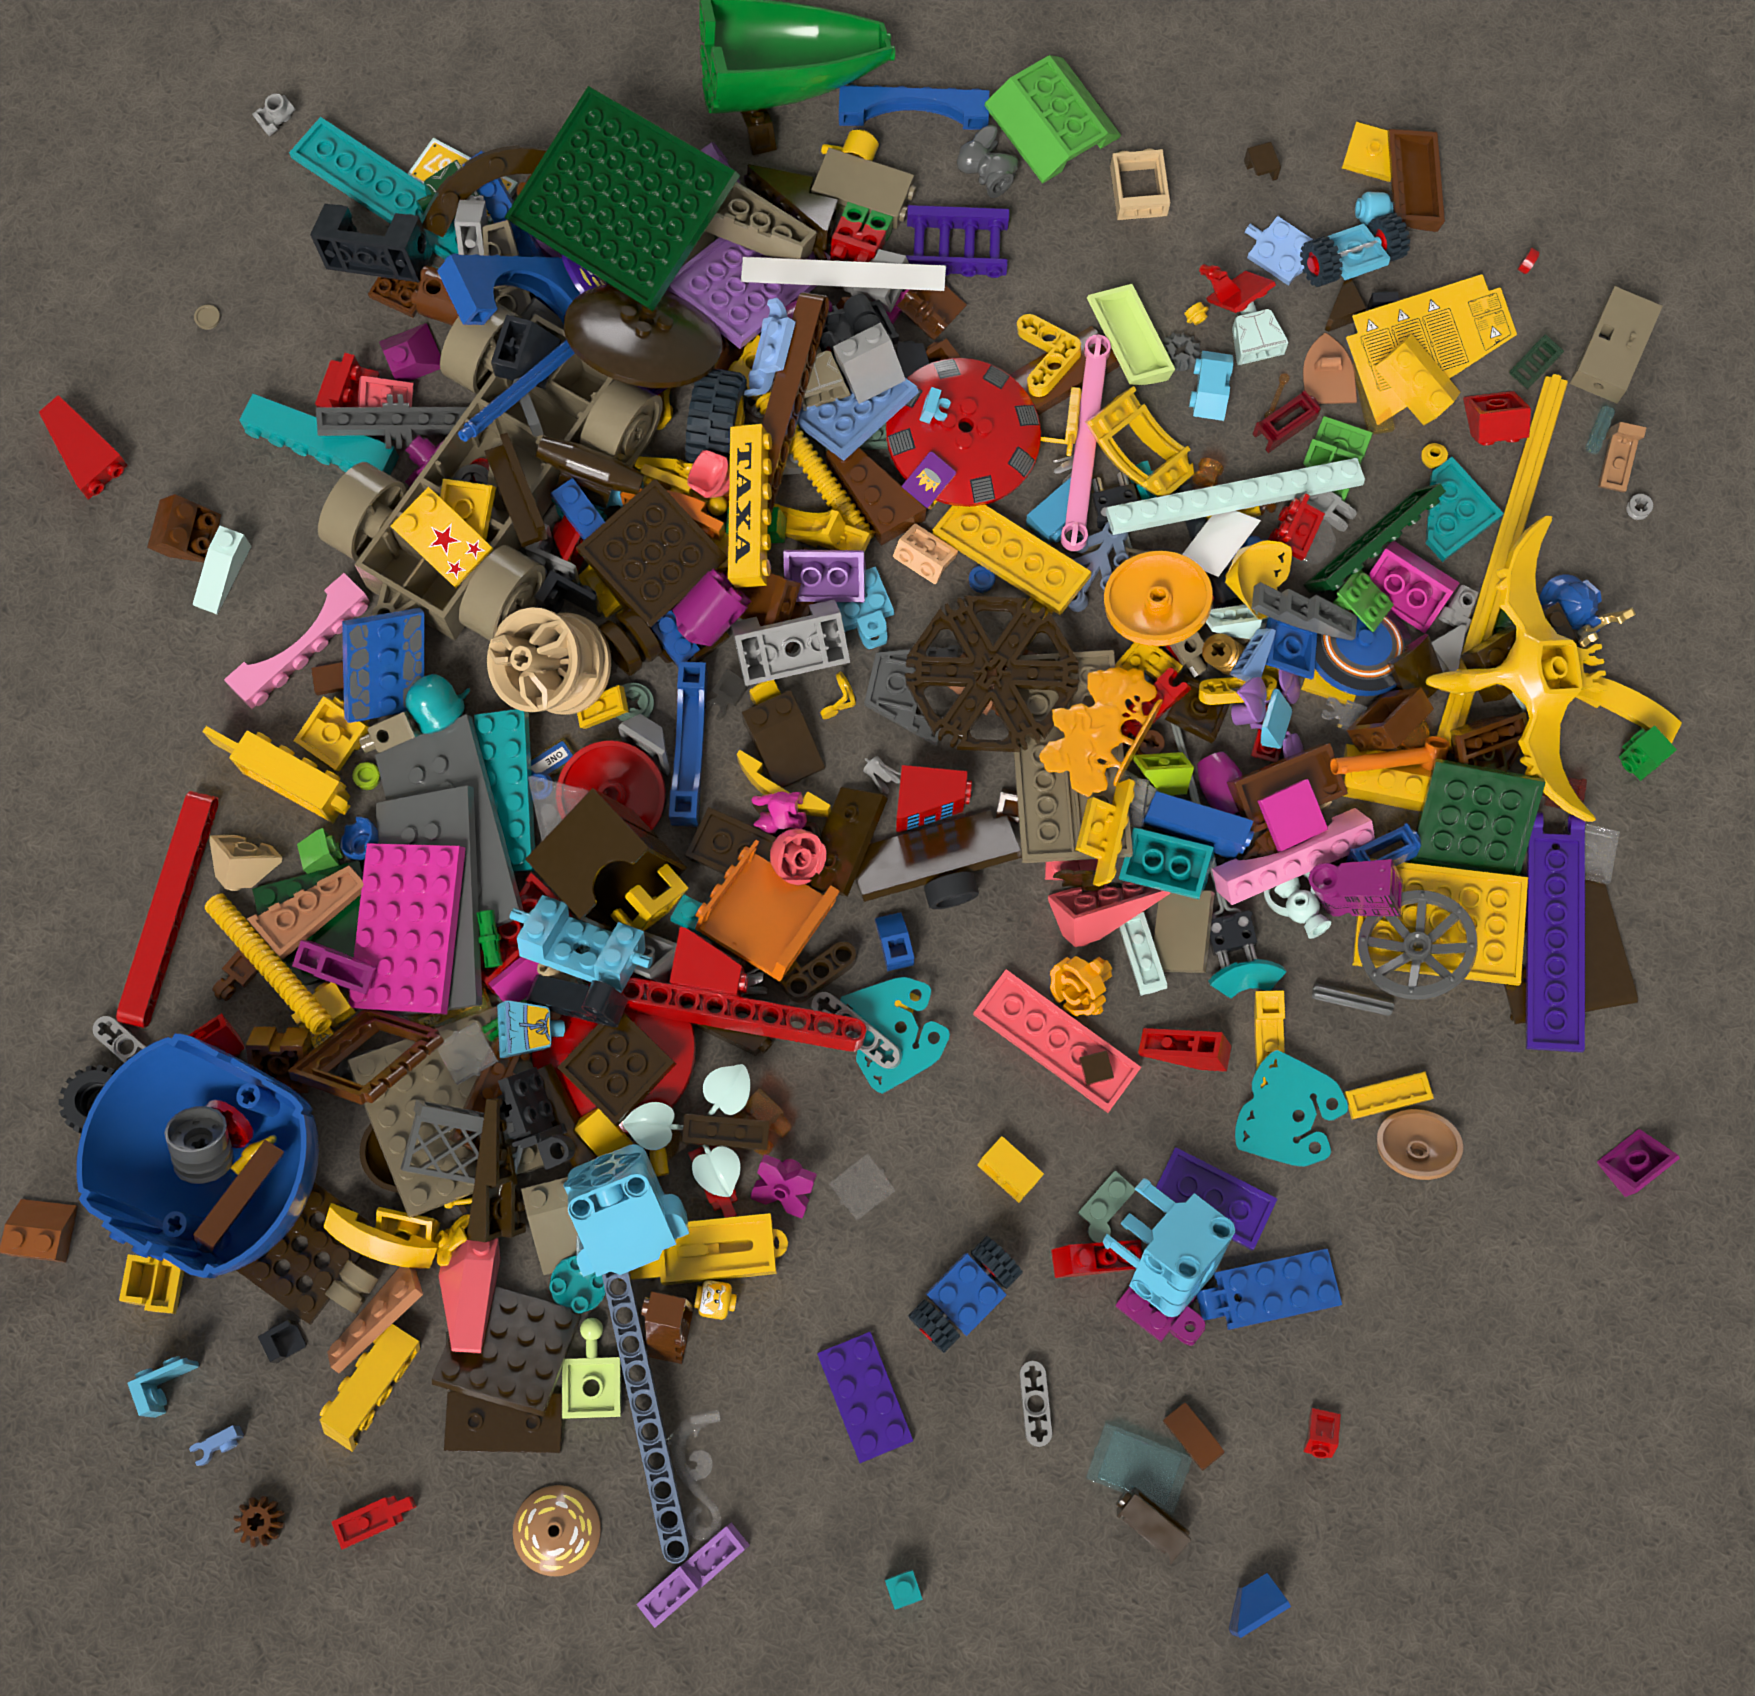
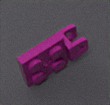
[1115,1287,1205,1346]

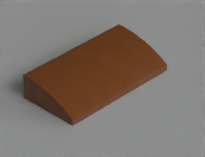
[1387,129,1445,232]
[1010,326,1120,415]
[1226,743,1348,833]
[193,1140,284,1253]

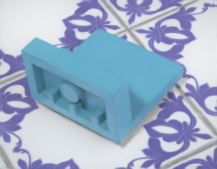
[127,1356,200,1418]

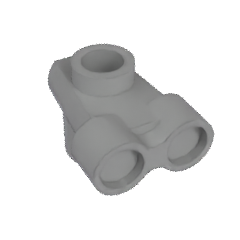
[252,94,296,137]
[1438,585,1479,632]

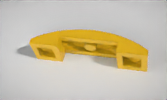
[1576,673,1682,744]
[737,750,831,817]
[1254,991,1285,1088]
[324,1203,439,1268]

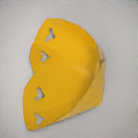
[1225,540,1292,620]

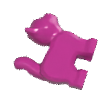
[752,791,807,835]

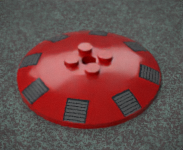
[885,358,1041,507]

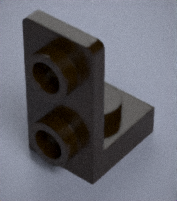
[740,109,777,155]

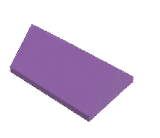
[783,550,866,602]

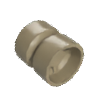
[325,1260,379,1314]

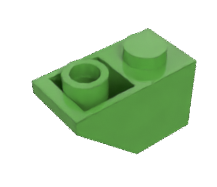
[297,828,343,874]

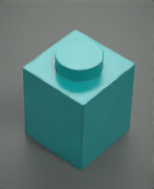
[885,1569,923,1610]

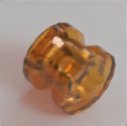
[1192,458,1224,488]

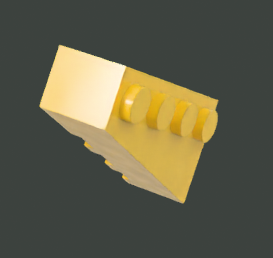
[320,1324,420,1452]

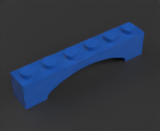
[839,85,989,130]
[669,662,708,826]

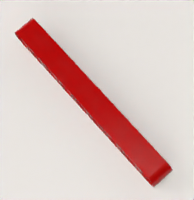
[116,791,219,1028]
[621,978,866,1051]

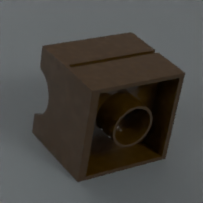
[525,788,687,932]

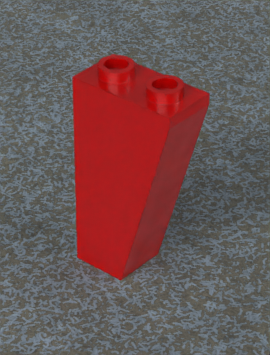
[39,395,128,500]

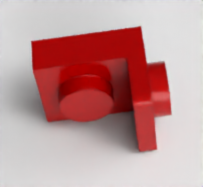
[1304,1408,1341,1458]

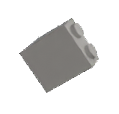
[833,322,906,404]

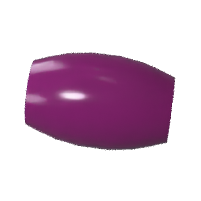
[1197,752,1243,817]

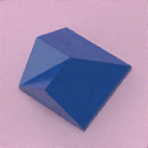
[1229,1573,1291,1638]

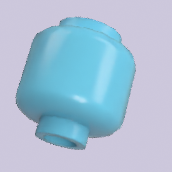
[1355,192,1394,226]

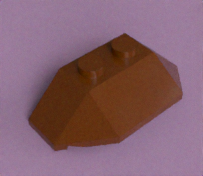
[1450,712,1527,771]

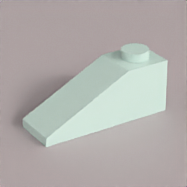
[193,526,251,615]

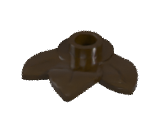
[1053,869,1104,891]

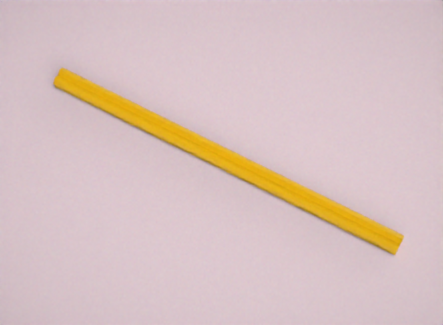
[1437,374,1568,755]

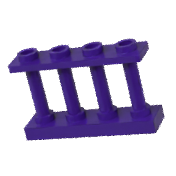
[906,205,1009,278]

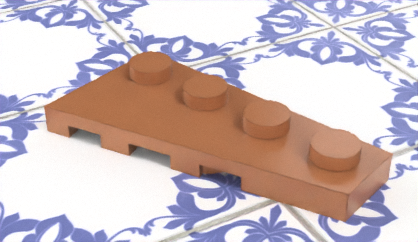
[247,866,363,960]
[327,1266,423,1373]

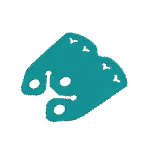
[839,977,950,1094]
[1235,1050,1348,1167]

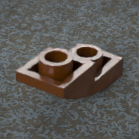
[1163,1403,1225,1471]

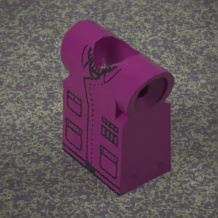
[1308,859,1403,917]

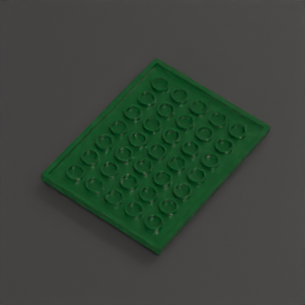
[504,86,740,311]

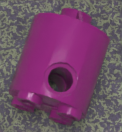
[673,568,751,646]

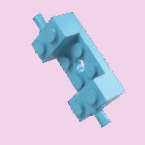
[510,895,653,993]

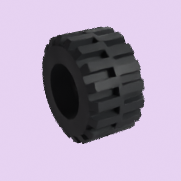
[58,1065,116,1134]

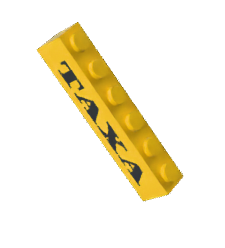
[728,424,772,588]

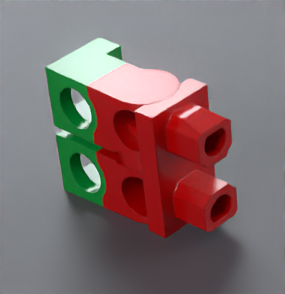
[830,202,893,262]

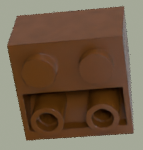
[147,494,221,563]

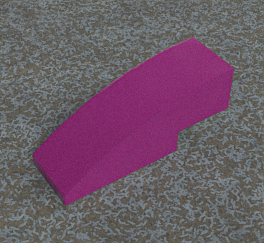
[292,940,376,995]

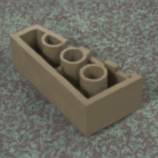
[705,182,817,260]

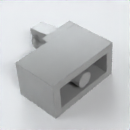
[454,195,488,255]
[843,249,909,313]

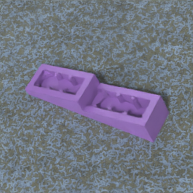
[636,1522,750,1628]

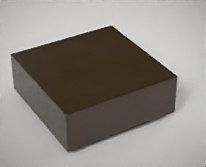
[1079,1051,1114,1086]

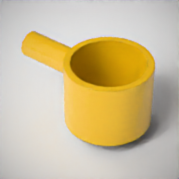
[821,130,879,161]

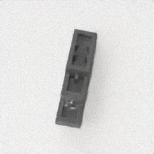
[1251,582,1357,640]

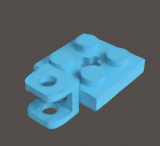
[836,567,894,649]

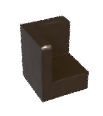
[1244,142,1281,181]

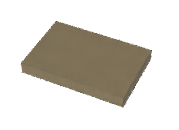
[1154,891,1215,973]

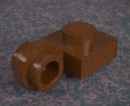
[212,949,259,1001]

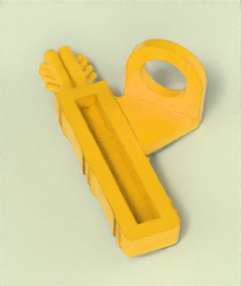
[1041,387,1082,456]

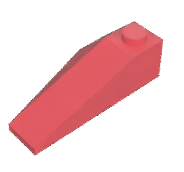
[1048,881,1171,947]
[439,1238,501,1353]

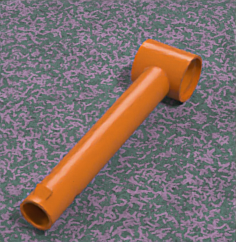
[1330,736,1450,775]

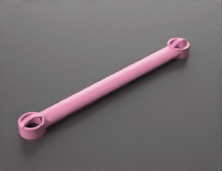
[1061,335,1111,551]

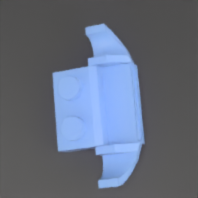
[744,298,795,396]

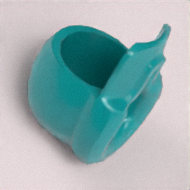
[405,674,470,734]

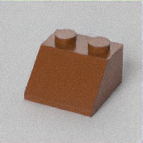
[0,1199,78,1263]

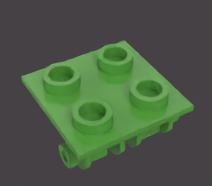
[1333,570,1394,632]

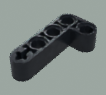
[525,975,628,1027]

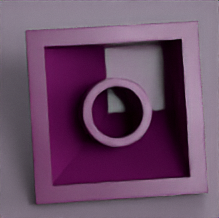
[379,323,441,382]

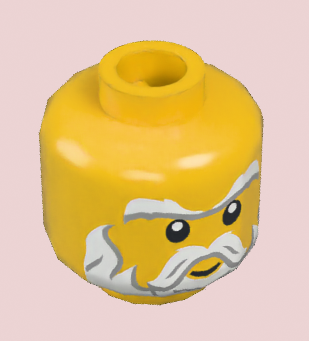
[694,1280,737,1320]

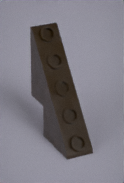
[744,164,838,250]

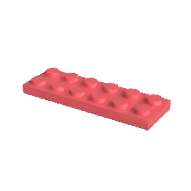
[973,969,1141,1113]

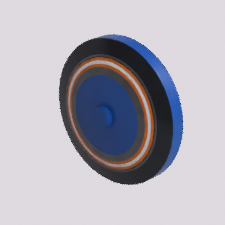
[1315,609,1412,696]

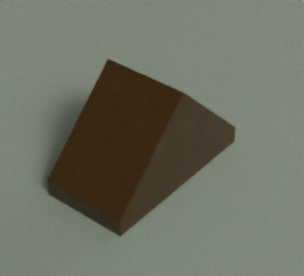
[1324,278,1366,332]

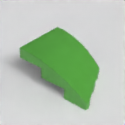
[1303,416,1373,502]

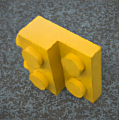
[294,696,371,771]

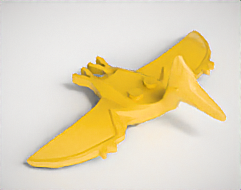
[1426,516,1608,822]

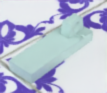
[1119,912,1167,995]

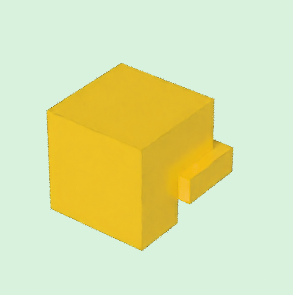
[119,1254,184,1314]

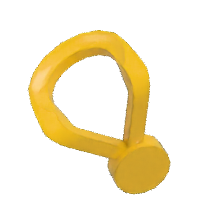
[820,671,856,719]

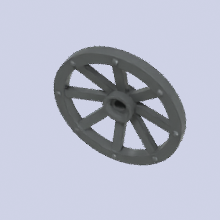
[1358,890,1478,1000]

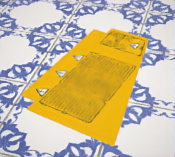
[1346,274,1517,425]

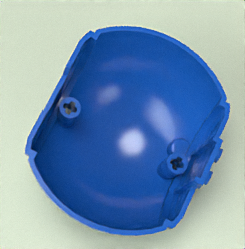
[77,1034,319,1278]

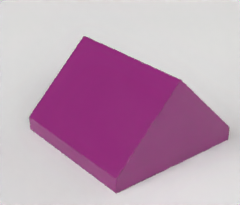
[1597,1129,1680,1197]

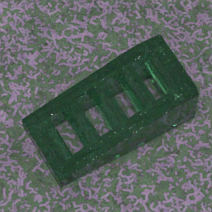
[1509,334,1564,390]

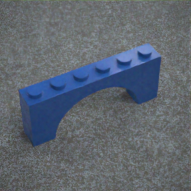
[437,254,580,325]

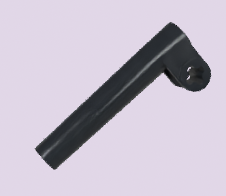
[1175,484,1243,609]

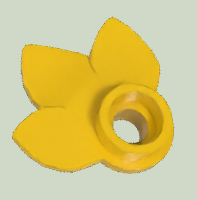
[433,1214,470,1266]

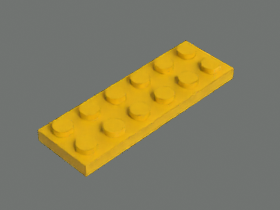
[932,505,1091,615]

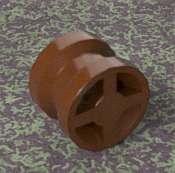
[1136,730,1165,755]

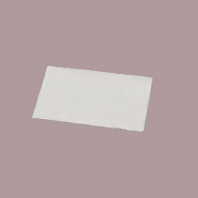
[1182,511,1261,577]

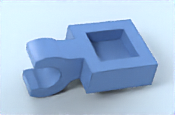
[189,1425,244,1466]

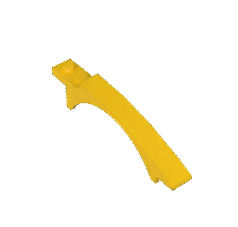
[680,460,871,552]

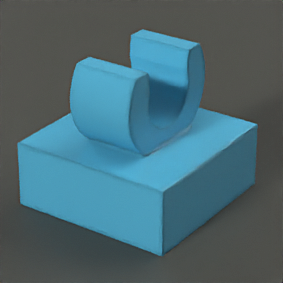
[919,387,951,424]

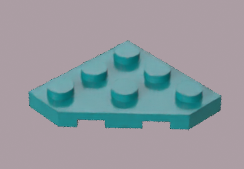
[1425,457,1504,562]

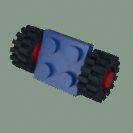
[908,1236,1023,1353]

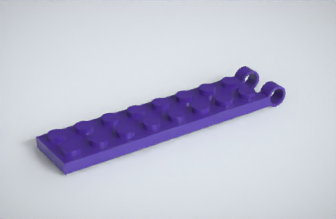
[1526,812,1585,1053]

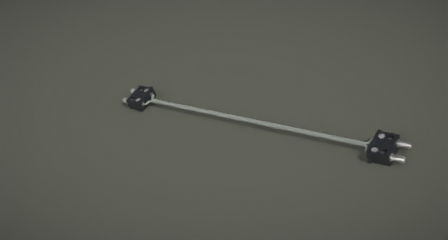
[1092,472,1257,969]

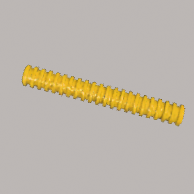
[755,391,875,538]
[205,893,333,1035]

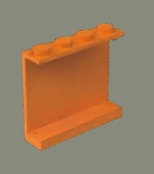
[695,840,840,981]

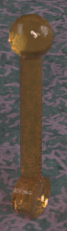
[1264,374,1289,418]

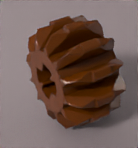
[234,1496,285,1548]

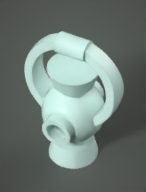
[1264,872,1331,939]

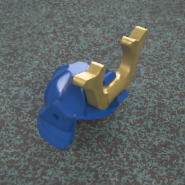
[1539,574,1636,648]

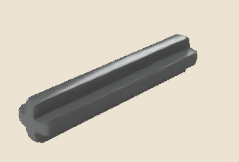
[1312,983,1394,1016]

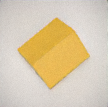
[376,1207,440,1242]

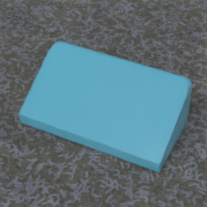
[1261,689,1292,749]

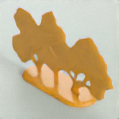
[1039,667,1163,797]

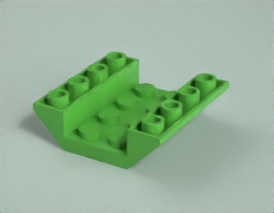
[984,55,1121,184]

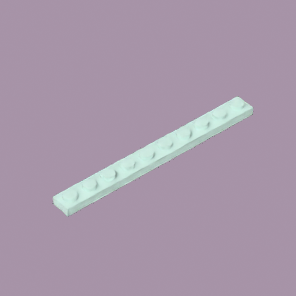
[1106,458,1365,535]

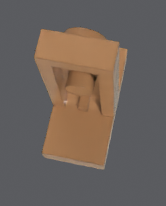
[1598,422,1646,493]

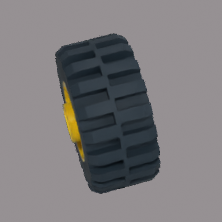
[685,368,747,464]

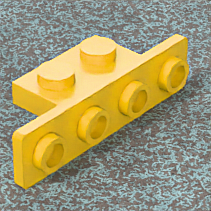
[1075,779,1135,886]

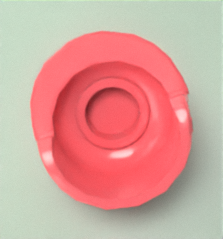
[687,450,730,498]

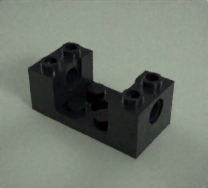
[310,203,433,282]

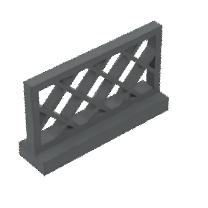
[400,1099,523,1184]

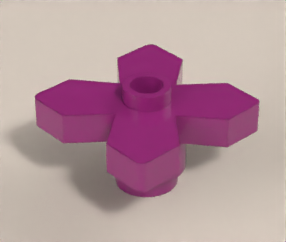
[405,435,445,487]
[751,1155,817,1218]

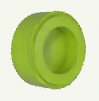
[352,762,381,790]

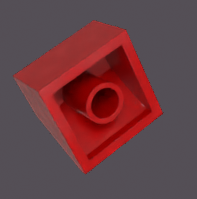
[1463,391,1531,445]

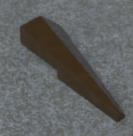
[467,1098,526,1242]

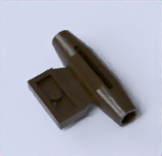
[536,436,645,508]

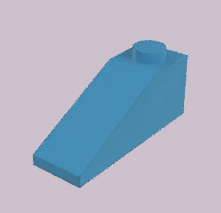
[1026,477,1071,545]

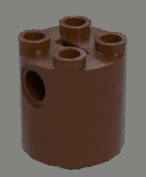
[412,265,459,326]

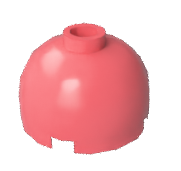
[770,828,826,885]

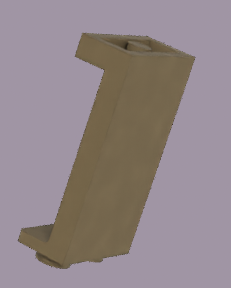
[811,148,917,229]

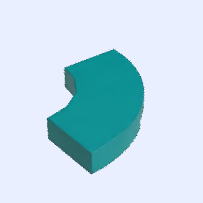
[1208,959,1287,999]

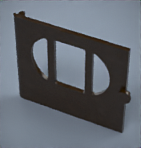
[1504,870,1638,1025]

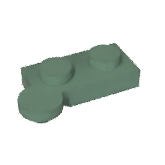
[1078,1171,1135,1243]

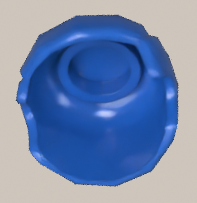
[340,816,379,860]

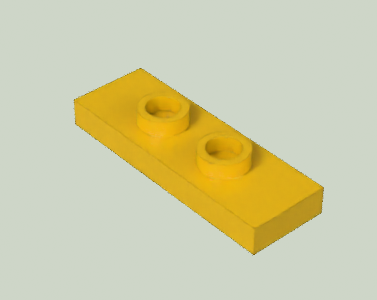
[1344,1071,1434,1120]

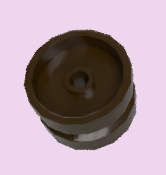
[598,607,661,676]

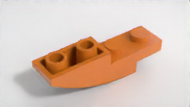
[620,489,725,541]

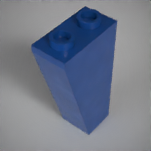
[1142,791,1254,860]

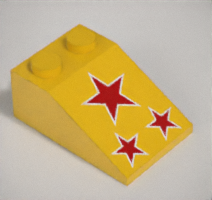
[391,487,493,588]

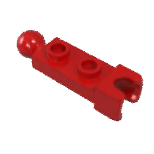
[1121,667,1191,746]

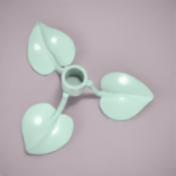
[623,1064,750,1197]

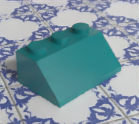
[1119,827,1214,900]

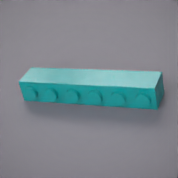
[239,394,399,475]

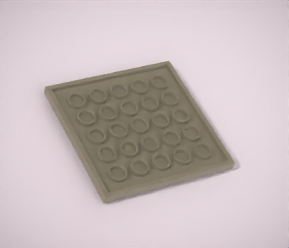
[347,1007,565,1218]

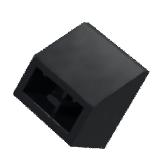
[491,315,561,389]

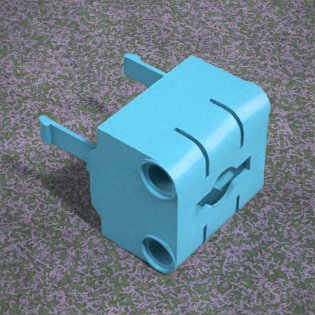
[1103,1178,1235,1317]

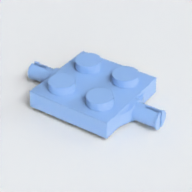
[1245,216,1313,286]

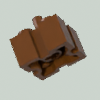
[246,1027,312,1093]

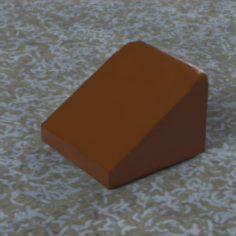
[996,788,1019,823]

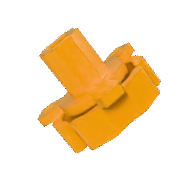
[1050,956,1112,1016]

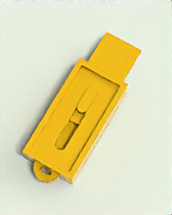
[202,726,350,823]
[618,1213,788,1285]

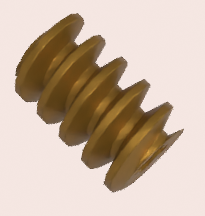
[1202,633,1245,676]

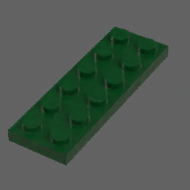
[1303,483,1446,593]

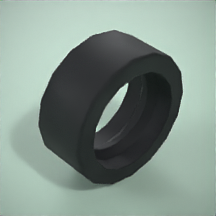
[924,872,979,909]

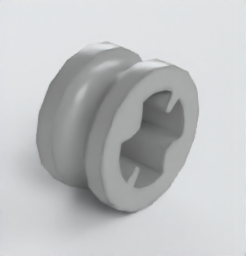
[1626,494,1653,520]

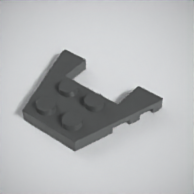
[864,645,959,745]

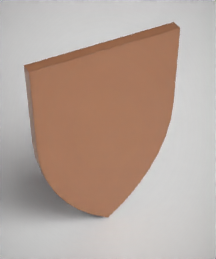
[1303,333,1357,404]

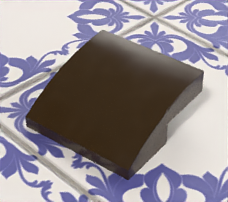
[1387,634,1443,698]

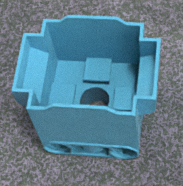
[563,1144,689,1277]

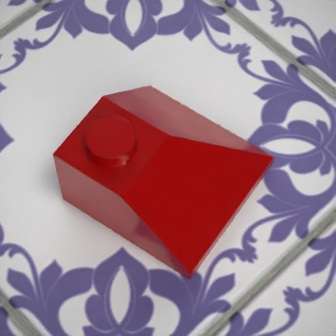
[552,515,584,572]

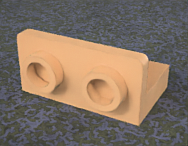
[893,523,958,584]

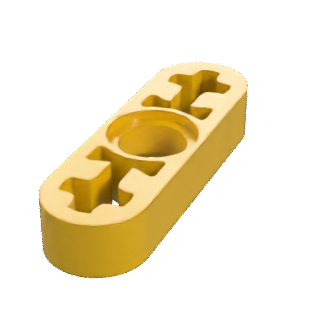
[1198,675,1277,705]

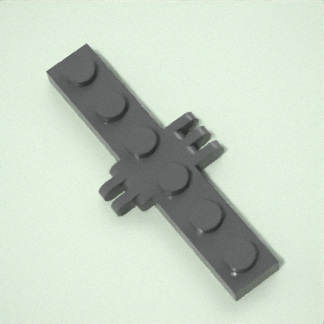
[316,394,468,449]

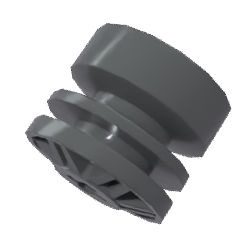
[164,1106,234,1184]

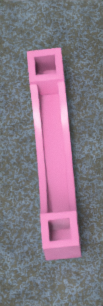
[224,573,370,709]
[1212,808,1375,905]

